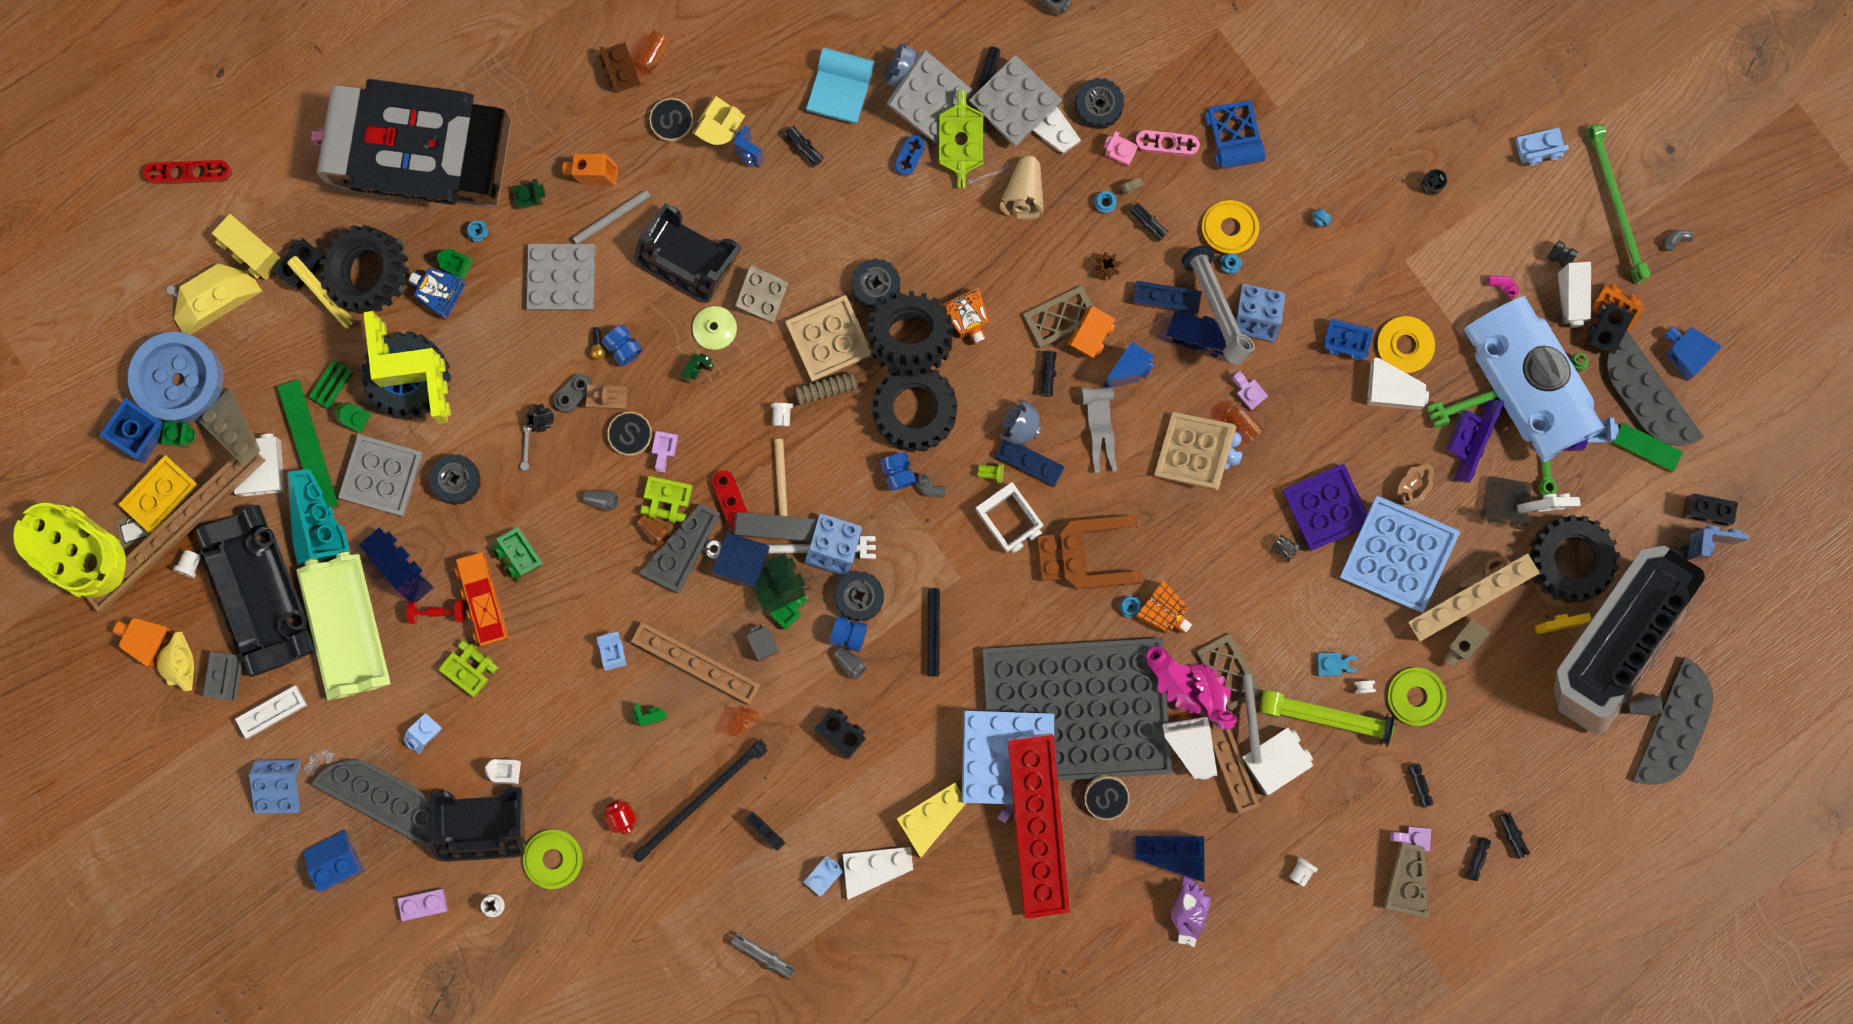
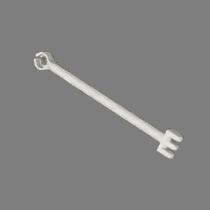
[705,536,876,559]

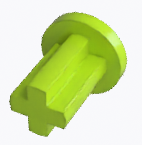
[978,463,1004,483]

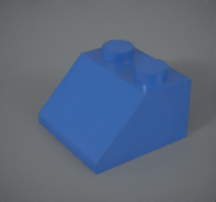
[1104,341,1155,387]
[100,398,163,463]
[304,831,365,893]

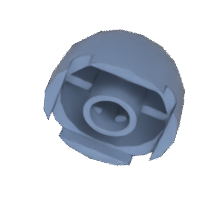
[885,43,919,88]
[999,399,1041,445]

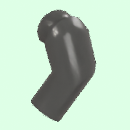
[1663,229,1694,251]
[916,473,945,497]

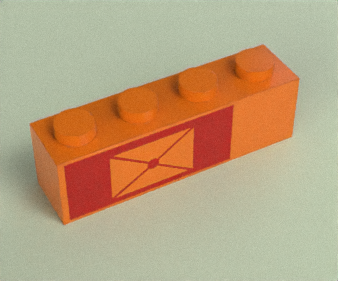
[454,552,510,648]

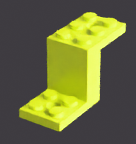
[364,311,451,424]

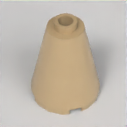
[1000,156,1044,220]

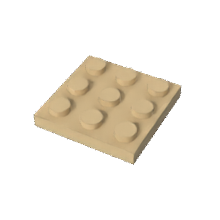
[785,295,872,383]
[1154,412,1237,490]

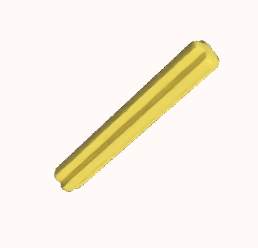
[287,256,354,328]

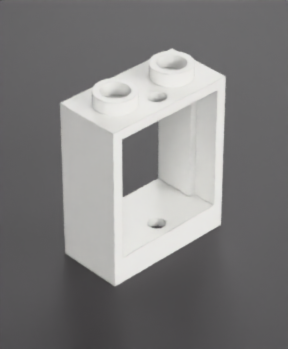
[975,482,1044,554]

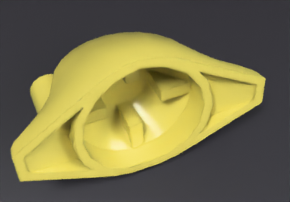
[157,632,194,691]

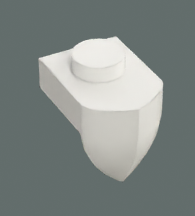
[485,759,521,784]

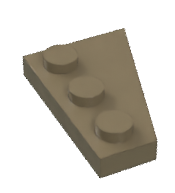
[1383,841,1429,918]

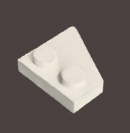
[1517,494,1581,514]

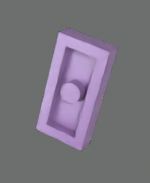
[398,889,448,921]

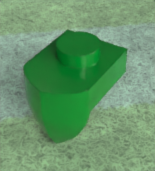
[437,249,474,280]
[335,402,371,433]

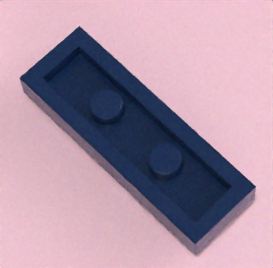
[1132,280,1202,314]
[995,440,1065,487]

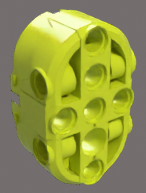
[13,503,126,598]

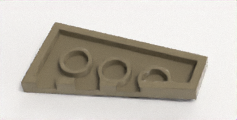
[198,388,261,466]

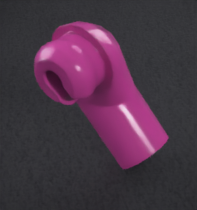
[1488,275,1519,298]

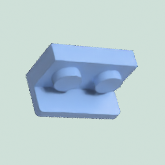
[1515,128,1569,166]

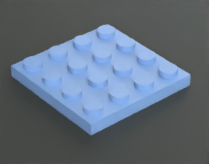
[1340,495,1460,613]
[962,711,1054,804]

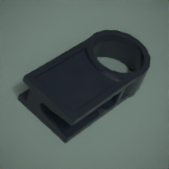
[745,811,786,851]

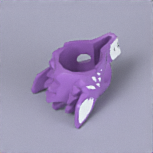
[1171,876,1211,947]

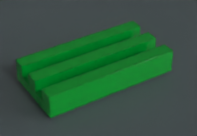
[309,360,354,409]

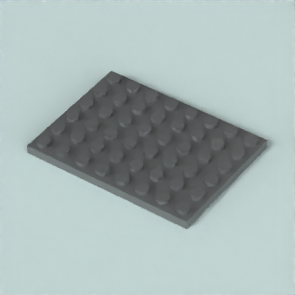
[982,638,1172,781]

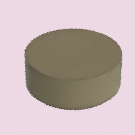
[1121,178,1144,194]

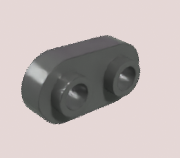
[554,374,593,413]

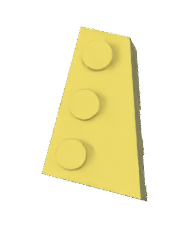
[212,214,280,280]
[897,783,966,858]

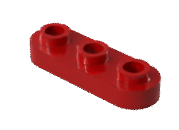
[712,470,748,533]

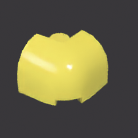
[692,96,745,145]

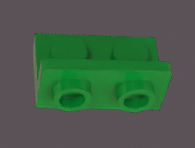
[491,527,543,583]

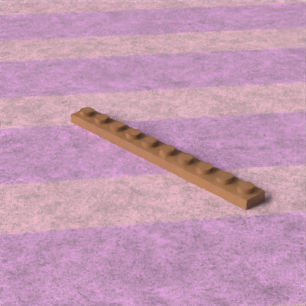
[86,453,266,613]

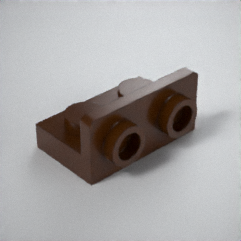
[597,42,641,93]

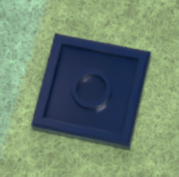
[712,532,770,588]

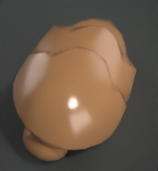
[1396,464,1434,506]

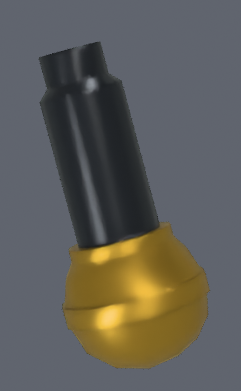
[590,327,606,361]

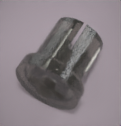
[1271,534,1301,564]

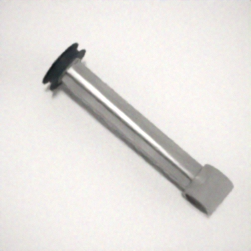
[1181,245,1255,365]

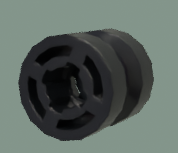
[1421,169,1447,196]
[1547,240,1578,268]

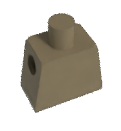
[1443,617,1490,668]

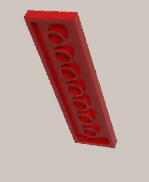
[1007,733,1070,919]

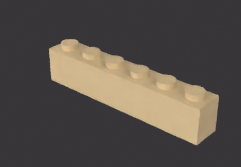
[1408,554,1539,641]

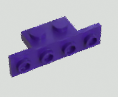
[1446,400,1504,483]

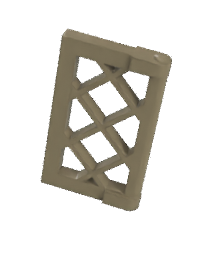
[1023,285,1093,349]
[1195,633,1262,711]

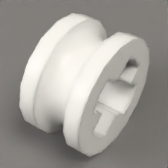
[1354,681,1376,694]

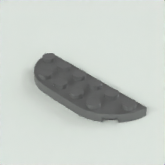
[1605,331,1704,446]
[1632,657,1713,785]
[312,760,430,849]

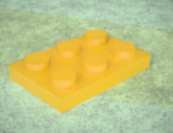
[118,455,200,534]

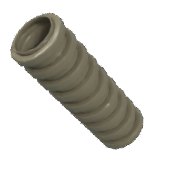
[795,371,858,406]

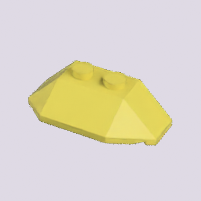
[174,264,263,335]

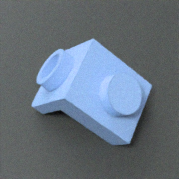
[1587,417,1618,444]
[596,632,627,671]
[403,713,442,754]
[804,856,843,897]

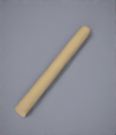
[774,439,788,516]

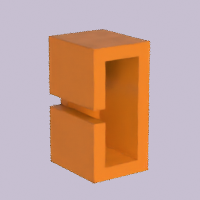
[1067,306,1115,358]

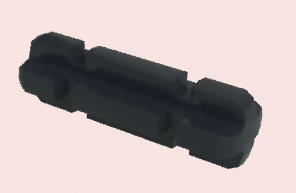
[1408,763,1434,808]
[1466,837,1491,881]

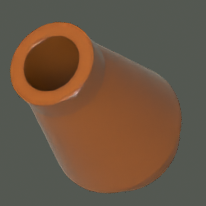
[637,515,671,546]

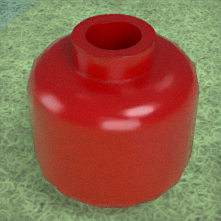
[603,799,637,835]

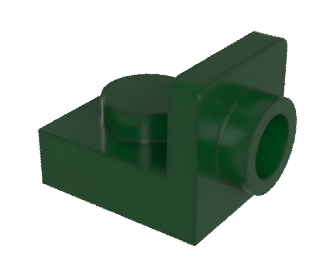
[512,179,546,210]
[681,353,714,384]

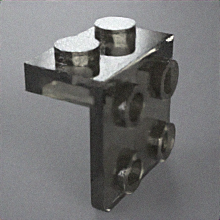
[1481,476,1532,529]

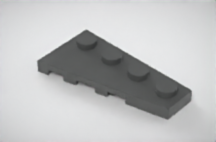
[639,504,721,594]

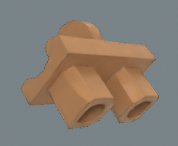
[586,385,628,410]

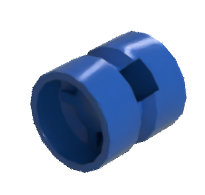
[601,324,643,367]
[879,452,916,491]
[829,616,868,653]

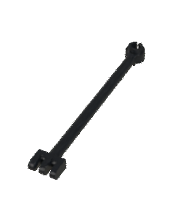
[634,739,768,862]

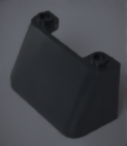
[634,203,742,303]
[428,786,525,862]

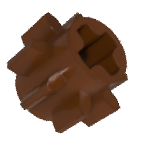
[1094,252,1121,280]

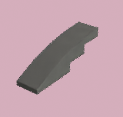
[734,512,817,542]

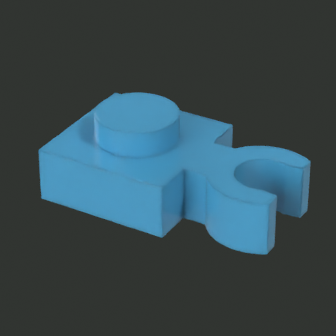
[1317,653,1357,676]

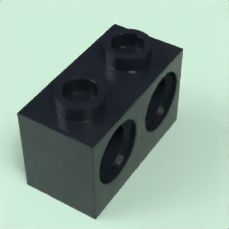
[273,238,326,292]
[1587,300,1635,355]
[1682,493,1738,527]
[814,709,866,760]

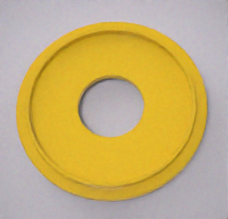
[1202,200,1259,254]
[1377,316,1435,373]

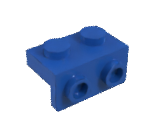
[733,125,764,168]
[1323,318,1374,360]

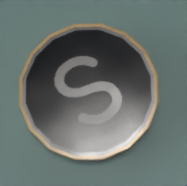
[649,98,694,143]
[608,412,652,457]
[1084,775,1130,820]

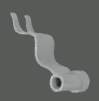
[1080,387,1117,473]

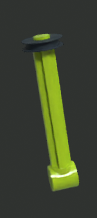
[1258,690,1395,748]

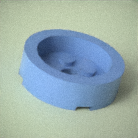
[128,332,224,424]

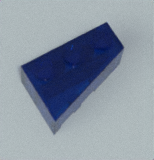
[1166,310,1226,358]
[359,527,434,603]
[1133,836,1205,882]

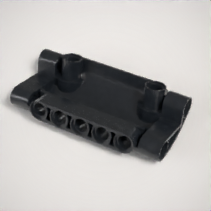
[194,505,316,677]

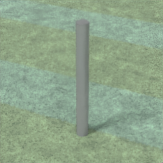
[573,190,651,244]
[1243,674,1262,764]

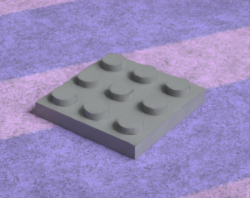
[887,50,972,144]
[969,55,1062,148]
[527,244,595,311]
[338,434,424,517]

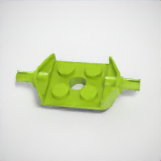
[939,90,984,188]

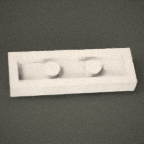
[235,685,308,739]

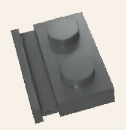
[203,651,243,701]

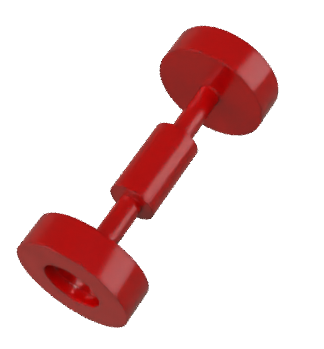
[407,600,465,624]

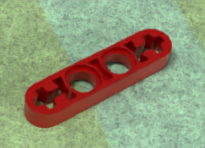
[143,160,232,184]

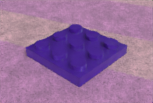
[1282,464,1367,552]

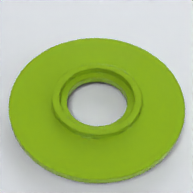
[1388,667,1446,726]
[523,830,583,889]

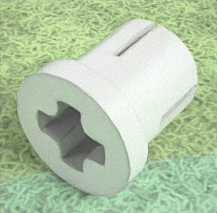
[771,403,793,426]
[173,550,201,579]
[1289,857,1318,887]
[481,894,505,917]

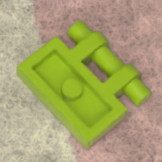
[641,476,693,523]
[439,640,499,698]

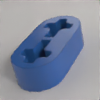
[896,135,925,177]

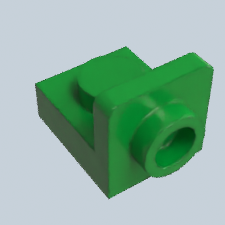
[161,422,195,448]
[632,703,669,727]

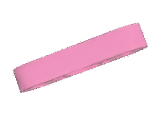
[1135,130,1200,157]

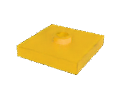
[1535,613,1591,634]

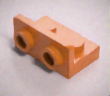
[1591,283,1644,331]

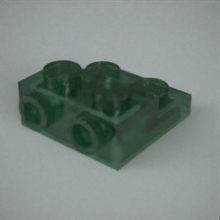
[752,553,806,615]

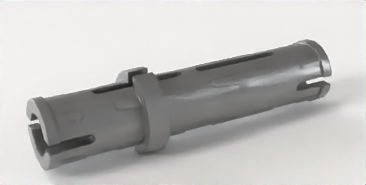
[730,933,796,980]

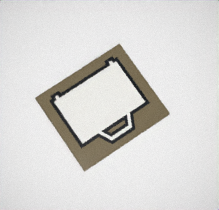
[114,516,150,547]

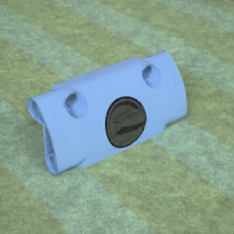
[1464,296,1605,462]

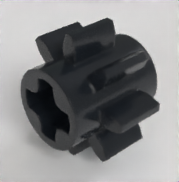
[526,404,554,433]

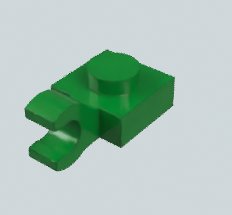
[770,592,809,630]

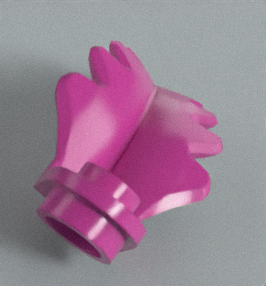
[1146,646,1203,714]
[1190,664,1237,729]

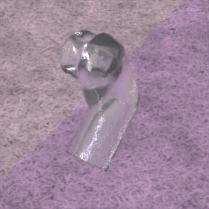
[303,748,336,775]

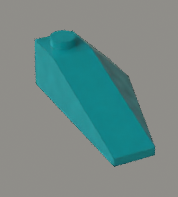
[288,469,350,565]

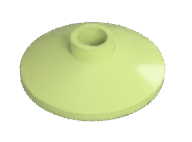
[692,306,737,350]

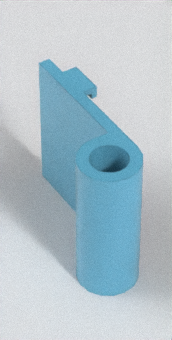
[806,47,875,124]

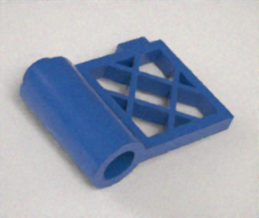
[1205,100,1265,169]

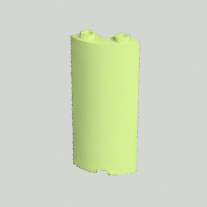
[297,552,391,700]

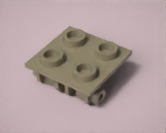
[735,265,789,323]

